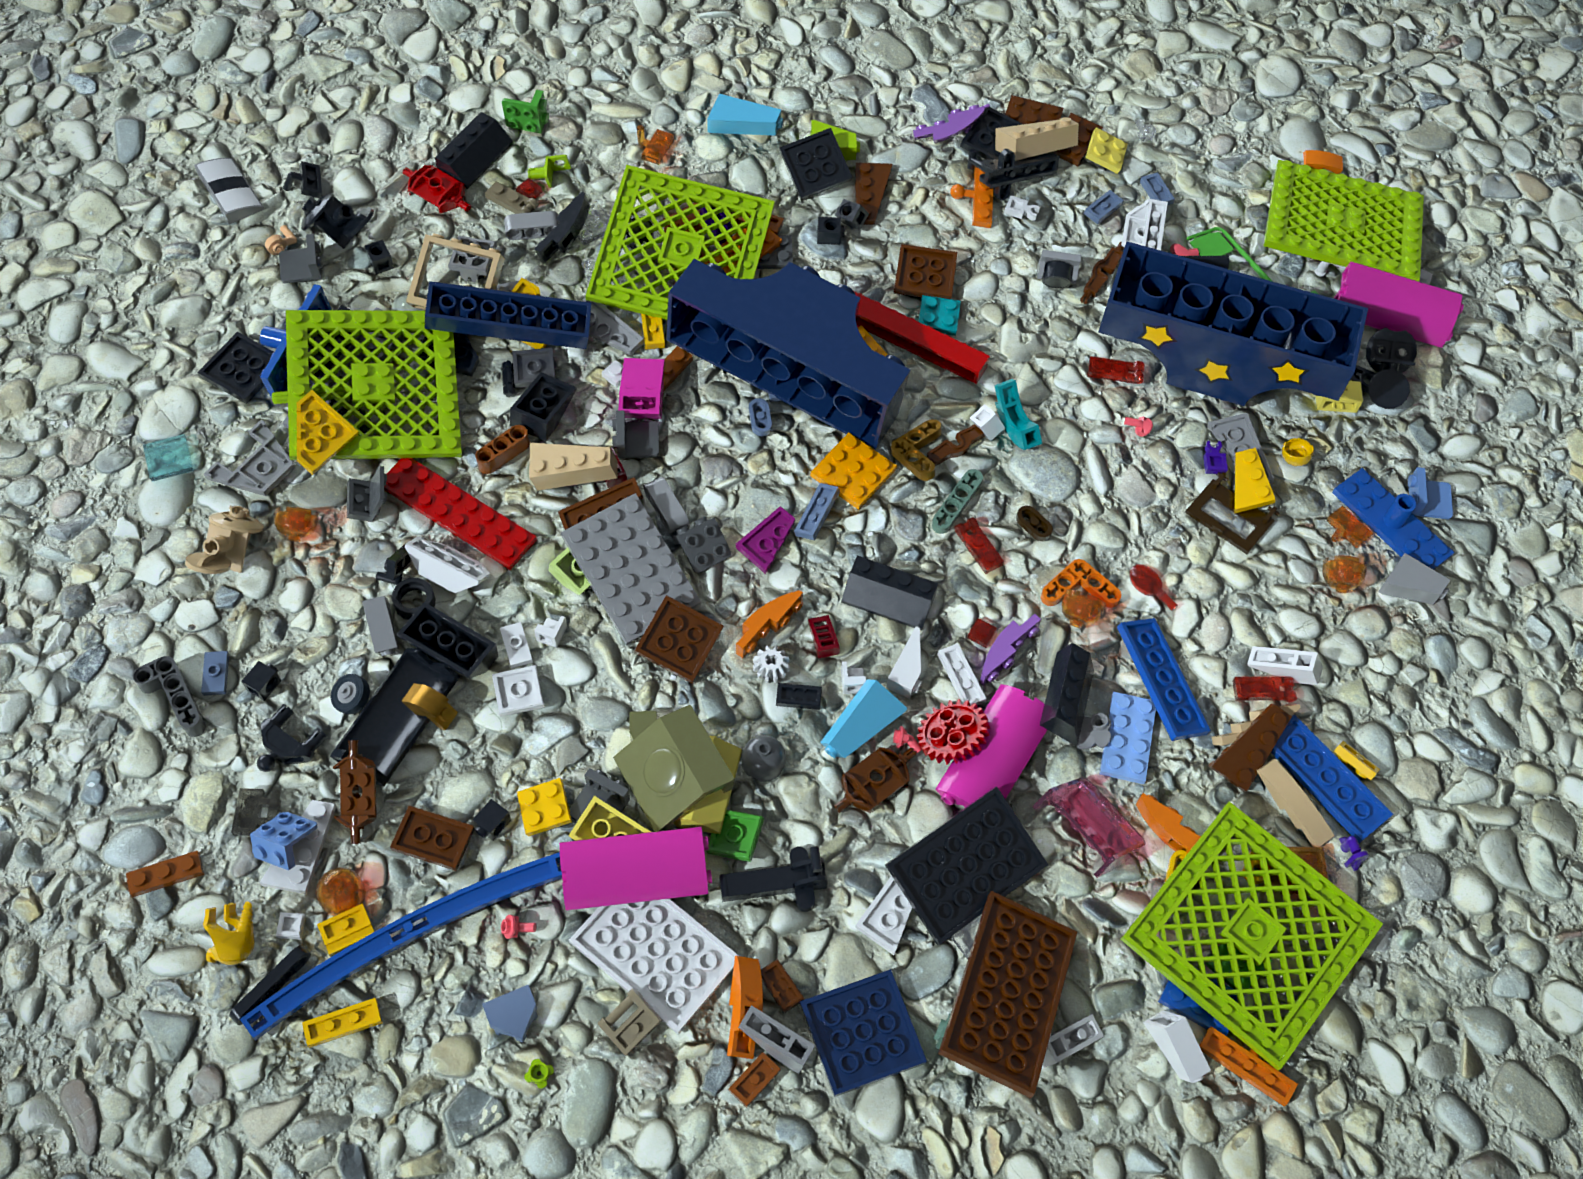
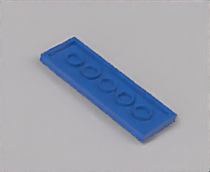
[1117,618,1211,741]
[1271,714,1393,844]

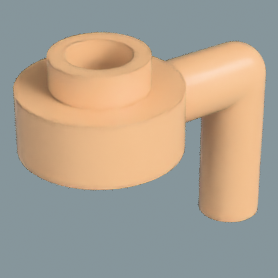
[265,225,297,255]

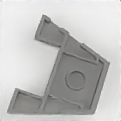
[204,419,295,496]

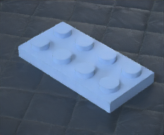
[1099,691,1156,784]

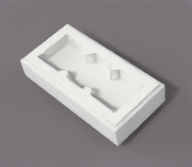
[500,622,533,669]

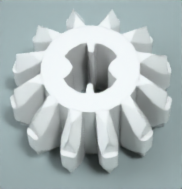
[753,646,790,683]

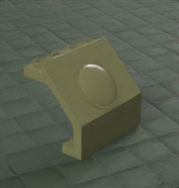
[613,705,735,832]

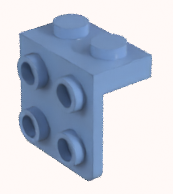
[1408,467,1453,519]
[250,812,318,871]

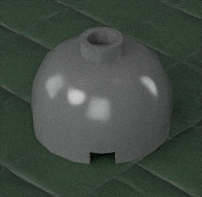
[741,735,786,782]

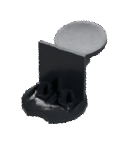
[301,193,374,249]
[1366,328,1417,409]

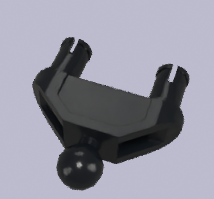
[257,704,328,772]

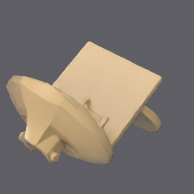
[185,506,264,574]

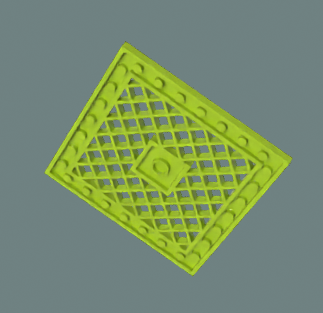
[1263,160,1424,282]
[585,165,775,320]
[286,310,462,460]
[1120,801,1383,1070]

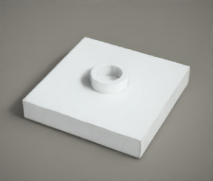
[492,665,545,717]

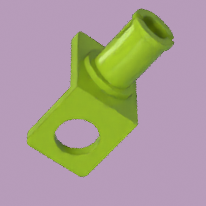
[528,154,571,188]

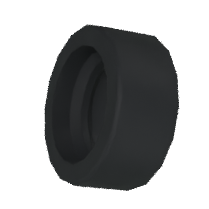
[392,578,436,620]

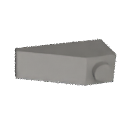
[738,1005,815,1074]

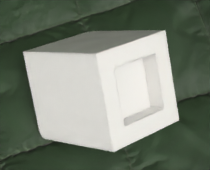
[970,404,1005,441]
[534,616,567,648]
[841,661,866,694]

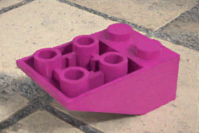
[618,358,665,419]

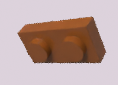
[728,1052,781,1108]

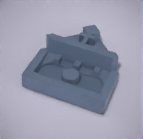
[482,985,538,1042]

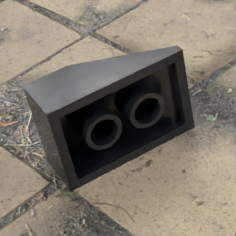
[510,372,577,441]

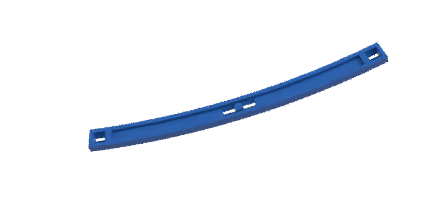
[240,852,562,1041]

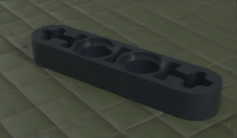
[229,945,311,1025]

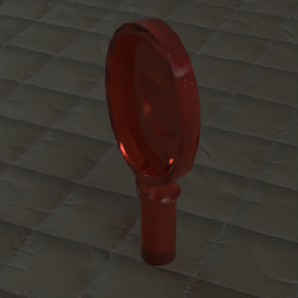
[1129,564,1178,611]

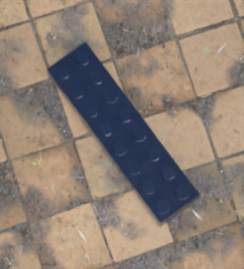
[425,281,591,349]

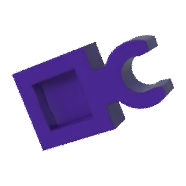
[1203,441,1228,474]

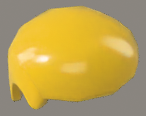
[1282,438,1314,466]

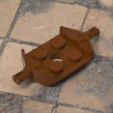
[333,740,377,844]
[834,747,917,813]

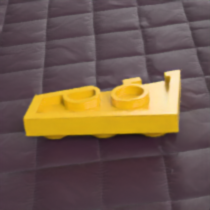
[1234,447,1276,514]

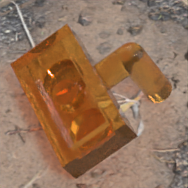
[637,125,674,165]
[1326,506,1373,549]

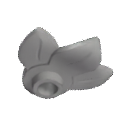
[1077,713,1111,749]

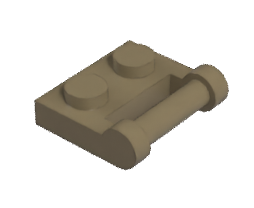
[598,987,662,1056]

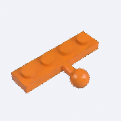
[950,167,993,228]
[1199,1026,1298,1107]

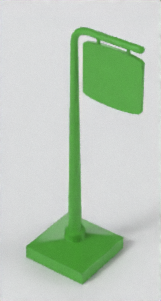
[1186,227,1318,294]

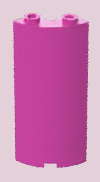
[1334,261,1464,348]
[935,684,1047,807]
[559,827,712,910]

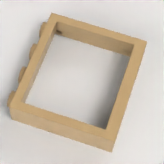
[406,233,505,310]

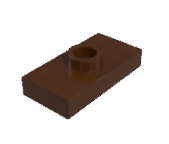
[761,959,804,1014]

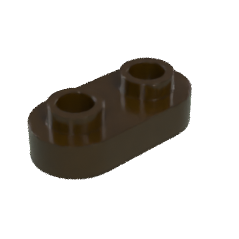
[1016,506,1053,542]

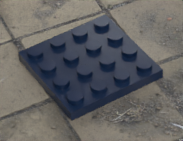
[800,969,927,1097]

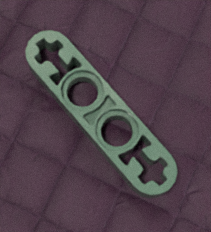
[932,469,983,534]

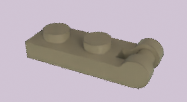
[485,181,539,214]

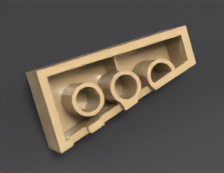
[995,117,1079,161]
[529,443,618,491]

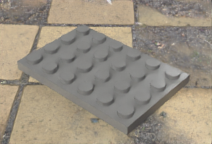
[560,493,701,645]

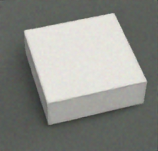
[276,912,306,940]

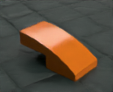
[1303,150,1343,174]

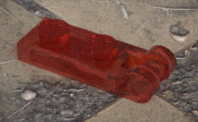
[1087,356,1145,384]
[954,517,1004,574]
[1232,677,1297,702]

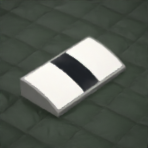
[194,158,264,225]

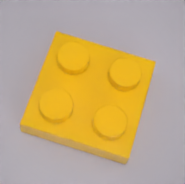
[517,778,572,837]

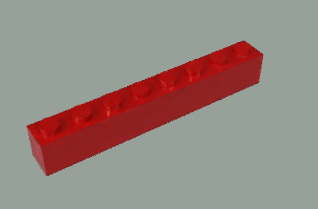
[854,291,990,384]

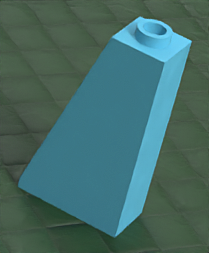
[707,94,784,136]
[820,680,908,758]

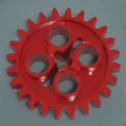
[917,699,990,765]

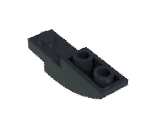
[534,191,590,263]

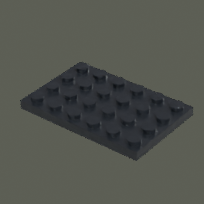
[885,787,1048,945]

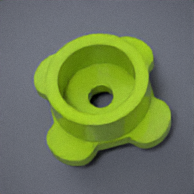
[524,1059,554,1089]

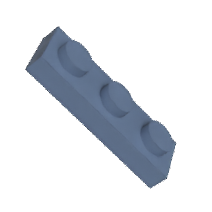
[794,483,840,541]

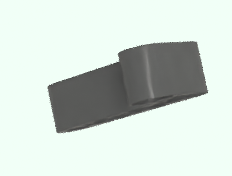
[133,656,206,737]

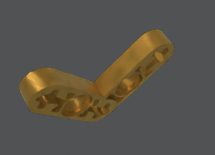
[891,419,942,481]

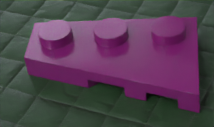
[736,506,795,574]

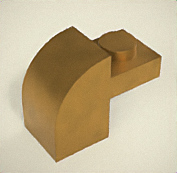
[401,683,458,730]

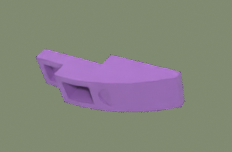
[913,105,985,143]
[980,614,1041,686]

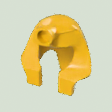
[203,901,255,965]

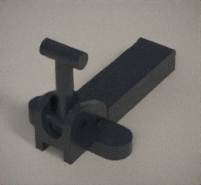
[967,149,1060,200]
[719,846,828,912]

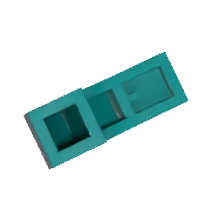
[994,379,1042,450]

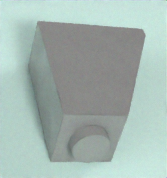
[1378,553,1450,605]
[362,596,399,656]

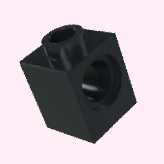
[835,199,869,230]
[817,217,844,245]
[364,239,394,275]
[241,661,282,701]
[473,799,511,841]

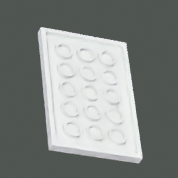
[569,899,739,1035]

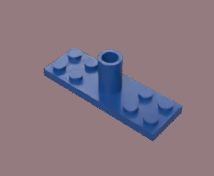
[260,284,332,398]
[1332,468,1455,570]

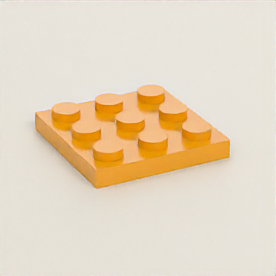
[810,432,897,510]

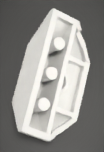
[1121,199,1168,251]
[405,536,490,593]

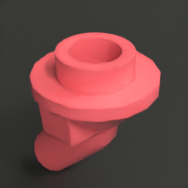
[1124,416,1153,437]
[893,726,922,754]
[501,915,537,939]

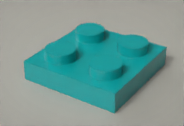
[919,295,961,336]

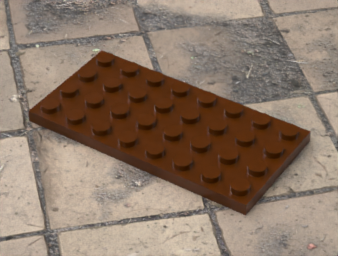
[938,891,1077,1098]

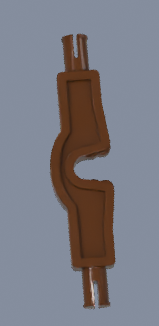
[1080,241,1124,304]
[922,424,985,470]

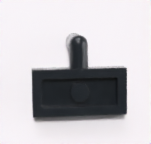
[283,161,322,198]
[376,543,412,585]

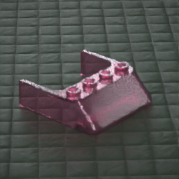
[1033,777,1146,878]

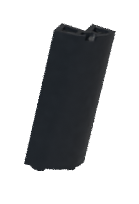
[330,648,460,786]

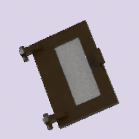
[1185,472,1280,555]

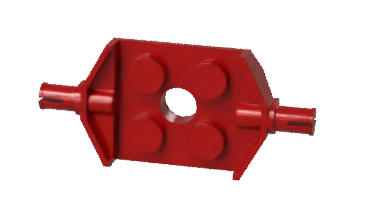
[402,165,471,213]

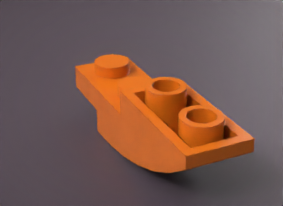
[736,590,803,658]
[1136,793,1201,853]
[727,956,763,1059]

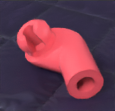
[1170,243,1199,256]

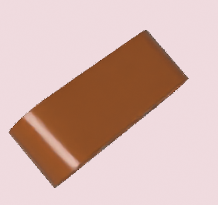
[475,425,530,474]

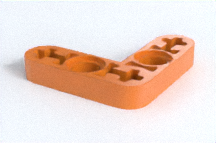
[1041,559,1122,608]

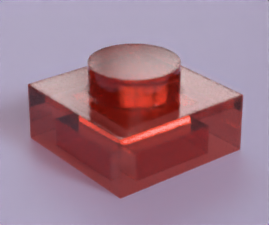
[515,178,543,199]
[967,618,997,648]

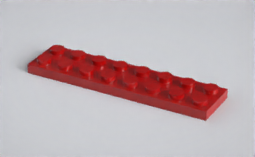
[384,458,537,570]

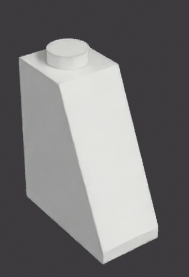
[1144,1011,1211,1083]

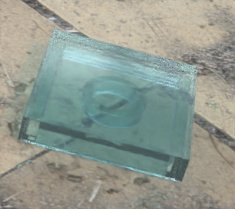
[143,434,194,482]

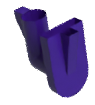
[1339,836,1369,871]

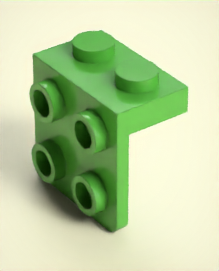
[502,90,549,134]

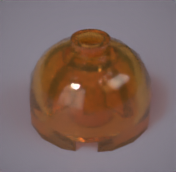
[274,507,319,542]
[1322,555,1367,593]
[1061,589,1106,628]
[316,867,366,916]

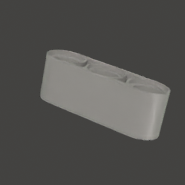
[504,211,559,240]
[643,477,689,534]

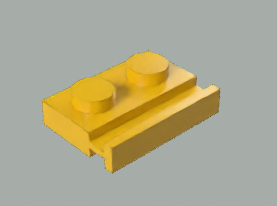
[317,903,375,957]

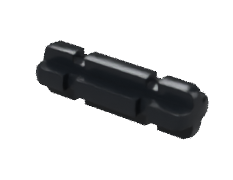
[502,360,515,397]

